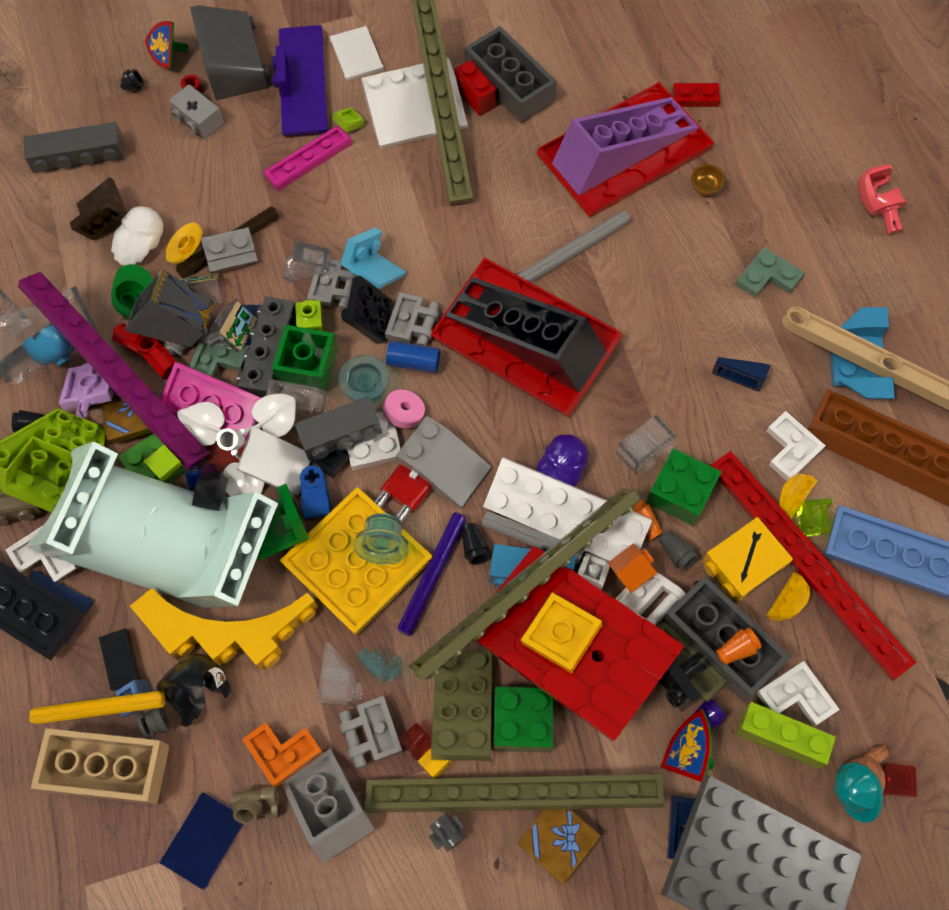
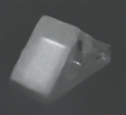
[283,241,331,283]

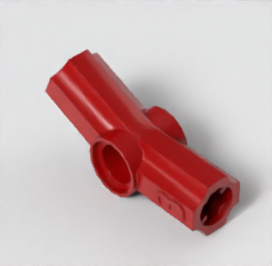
[111,323,176,381]

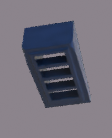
[712,357,771,391]

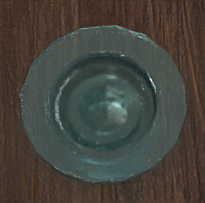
[339,355,389,404]
[353,513,409,564]

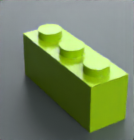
[735,702,836,769]

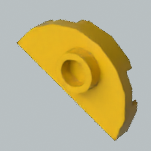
[779,473,818,519]
[767,572,810,621]

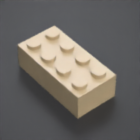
[30,728,169,805]

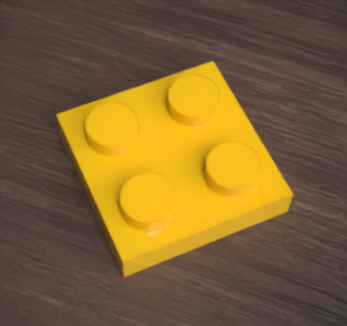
[521,593,603,674]

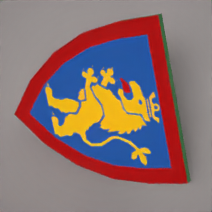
[145,21,189,69]
[660,709,715,782]

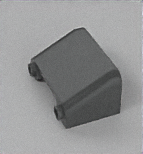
[190,5,270,101]

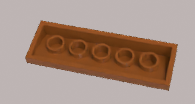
[807,389,949,507]

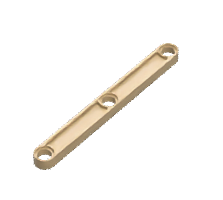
[782,307,949,410]

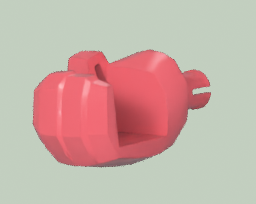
[858,165,907,235]

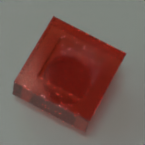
[882,763,917,798]

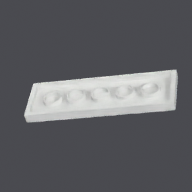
[483,457,653,561]

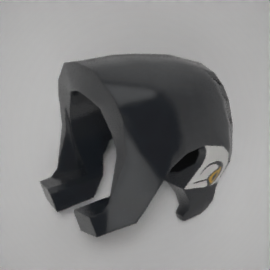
[156,653,231,728]

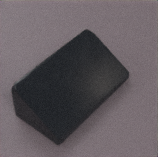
[192,462,228,511]

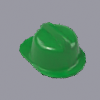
[111,264,153,320]

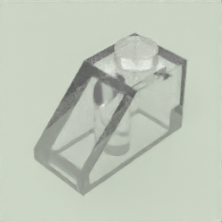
[318,643,362,707]

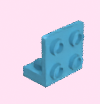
[340,227,406,289]

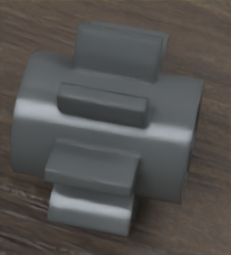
[429,813,466,852]

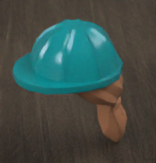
[833,744,889,823]

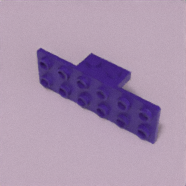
[272,25,328,136]

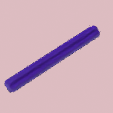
[398,512,466,636]

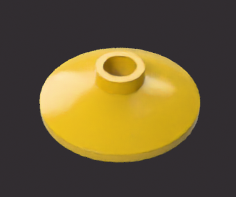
[165,222,203,264]

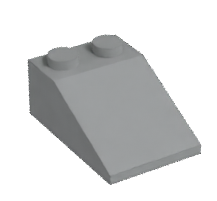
[396,416,492,509]
[282,749,375,863]

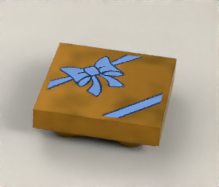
[101,384,154,445]
[516,809,601,885]

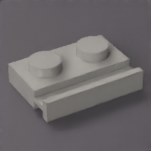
[201,227,258,274]

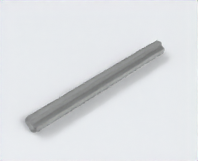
[517,210,630,282]

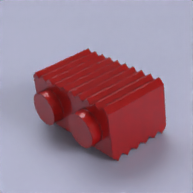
[453,60,496,116]

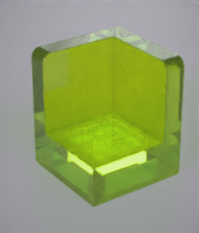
[797,498,832,536]

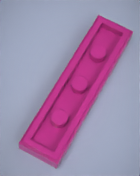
[263,125,352,192]

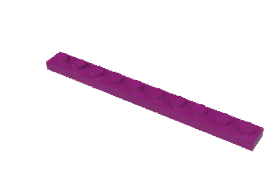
[17,272,210,470]

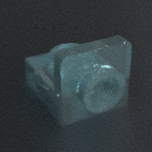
[357,647,402,684]

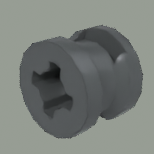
[136,708,170,739]

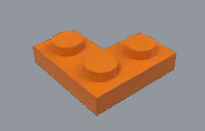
[242,722,323,787]

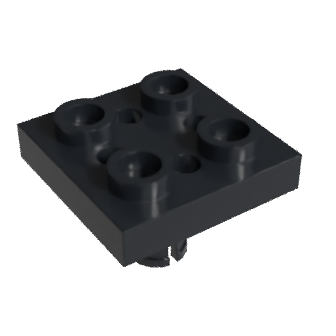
[341,276,392,344]
[657,653,707,712]

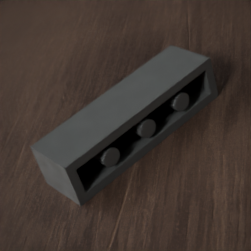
[24,122,125,173]

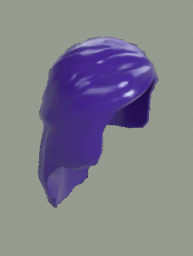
[536,434,589,487]

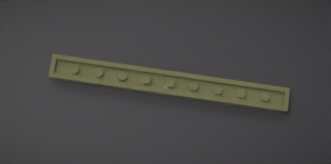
[411,0,473,205]
[408,489,640,681]
[365,774,664,813]

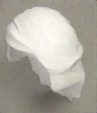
[111,206,164,265]

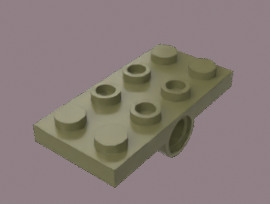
[431,650,492,761]

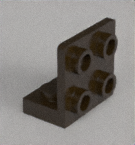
[70,177,127,241]

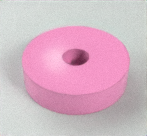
[383,390,425,429]

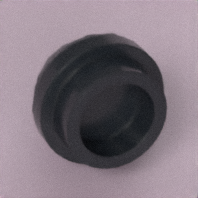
[120,69,144,92]

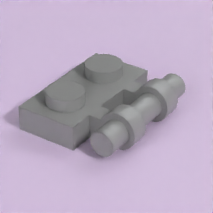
[307,257,358,310]
[385,292,440,346]
[339,696,403,769]

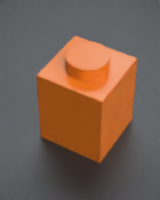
[608,543,657,593]

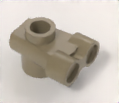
[231,787,281,824]

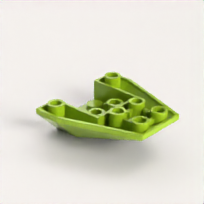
[0,408,106,512]

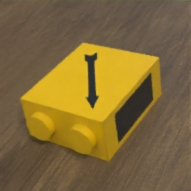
[702,517,794,603]

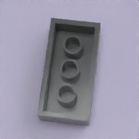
[465,26,557,122]
[662,576,790,703]

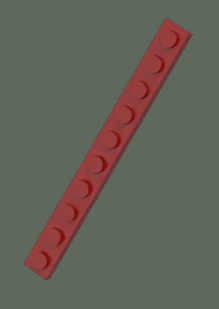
[710,451,917,681]

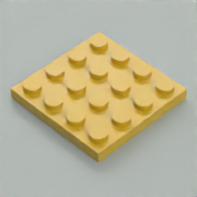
[280,487,433,636]

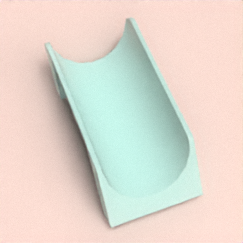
[27,442,278,608]

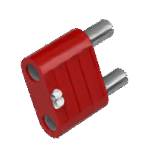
[374,464,433,524]

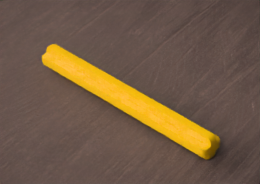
[29,691,165,724]

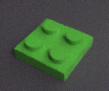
[118,433,192,484]

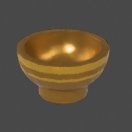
[691,164,725,197]

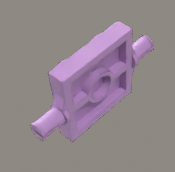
[59,363,114,418]

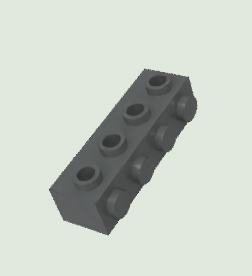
[237,296,296,398]

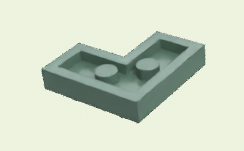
[735,247,805,298]
[189,336,250,378]

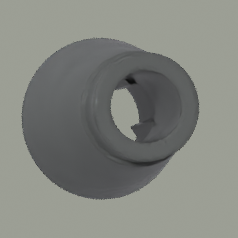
[659,531,699,571]

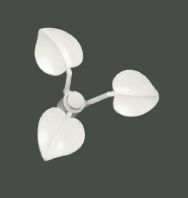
[177,394,296,496]

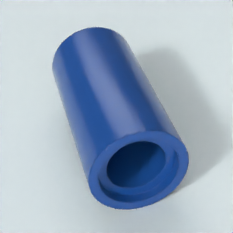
[386,341,441,374]

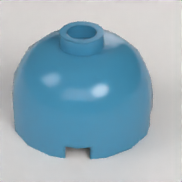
[22,324,75,367]

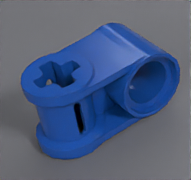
[300,466,332,519]

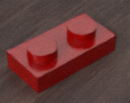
[672,83,720,107]

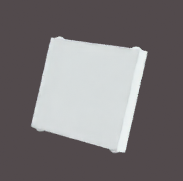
[330,26,384,81]
[237,426,310,497]

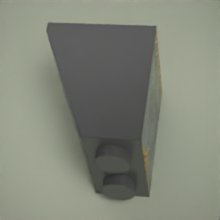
[125,269,214,347]

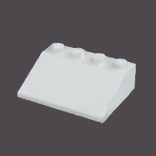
[361,58,468,149]

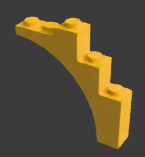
[130,588,318,671]

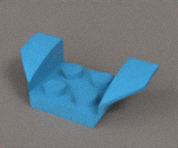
[830,307,895,400]

